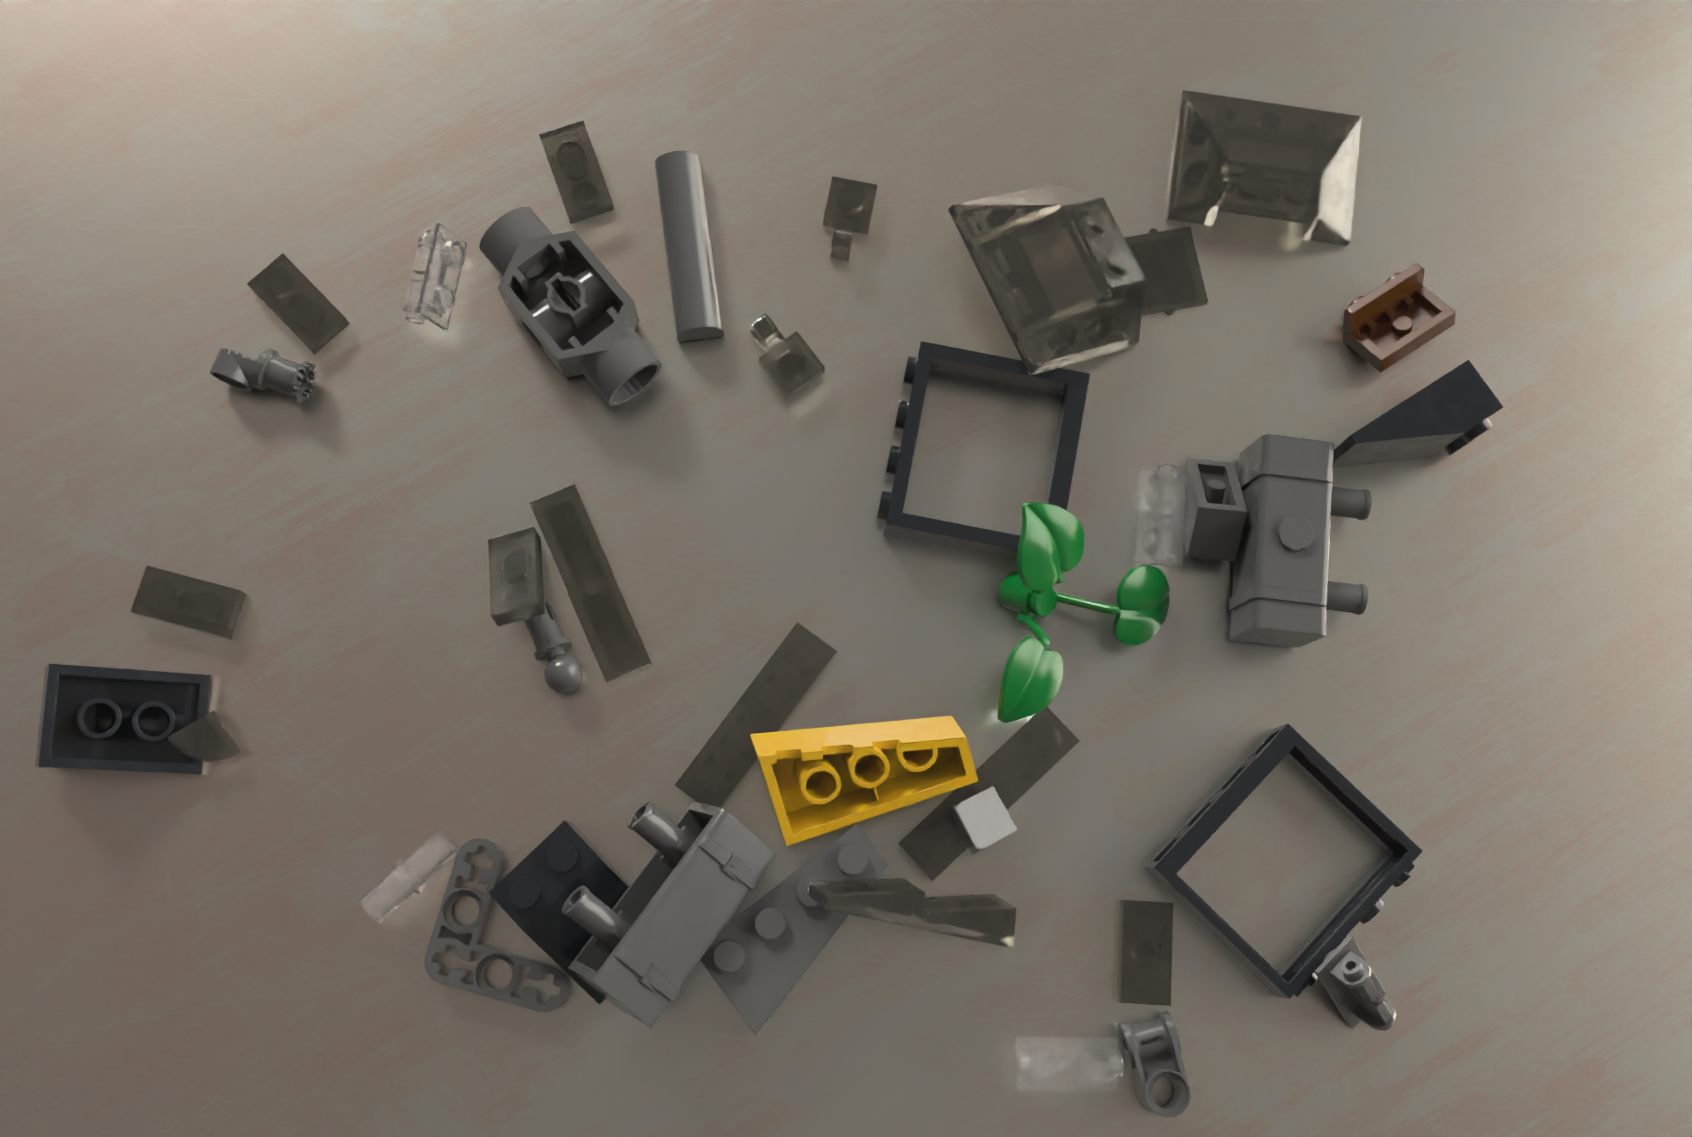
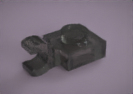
[823,176,878,261]
[750,313,825,400]

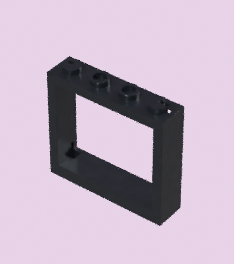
[877,341,1090,561]
[1144,724,1423,999]

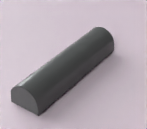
[655,151,724,342]

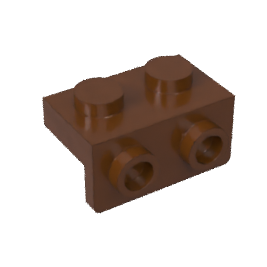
[1343,263,1456,373]

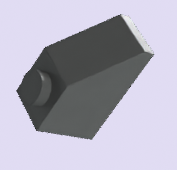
[1181,458,1248,562]

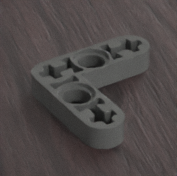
[424,838,571,1012]

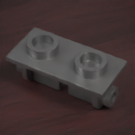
[1315,935,1396,1031]

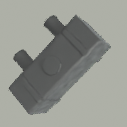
[1229,434,1372,647]
[562,801,776,1028]

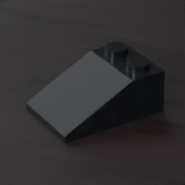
[1333,360,1503,468]
[35,664,211,774]
[488,820,630,1004]

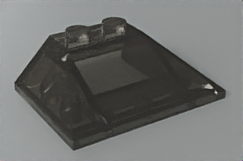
[1166,90,1362,246]
[948,183,1145,376]

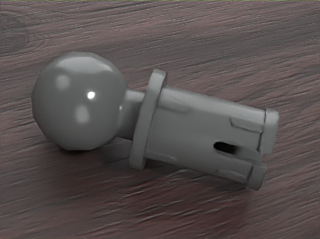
[521,601,583,693]

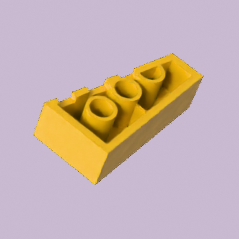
[750,716,979,846]

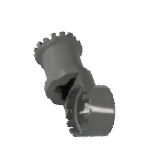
[210,348,317,404]

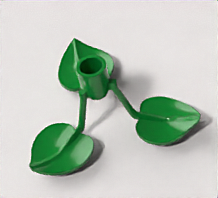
[998,502,1170,723]

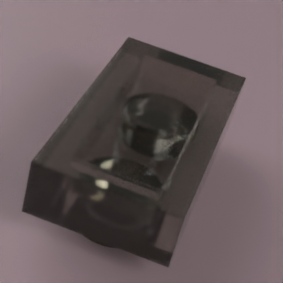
[539,121,615,224]
[247,253,350,355]
[488,527,545,627]
[130,566,246,640]
[1117,900,1173,1006]

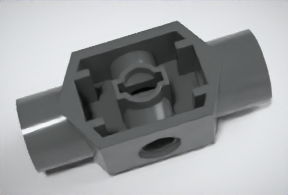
[479,207,662,407]

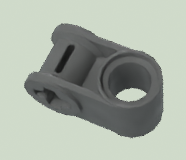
[1117,1011,1191,1117]

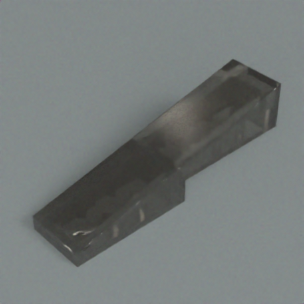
[530,484,652,683]
[675,622,838,808]
[898,707,1080,881]
[808,878,1017,948]

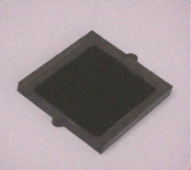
[1115,227,1208,317]

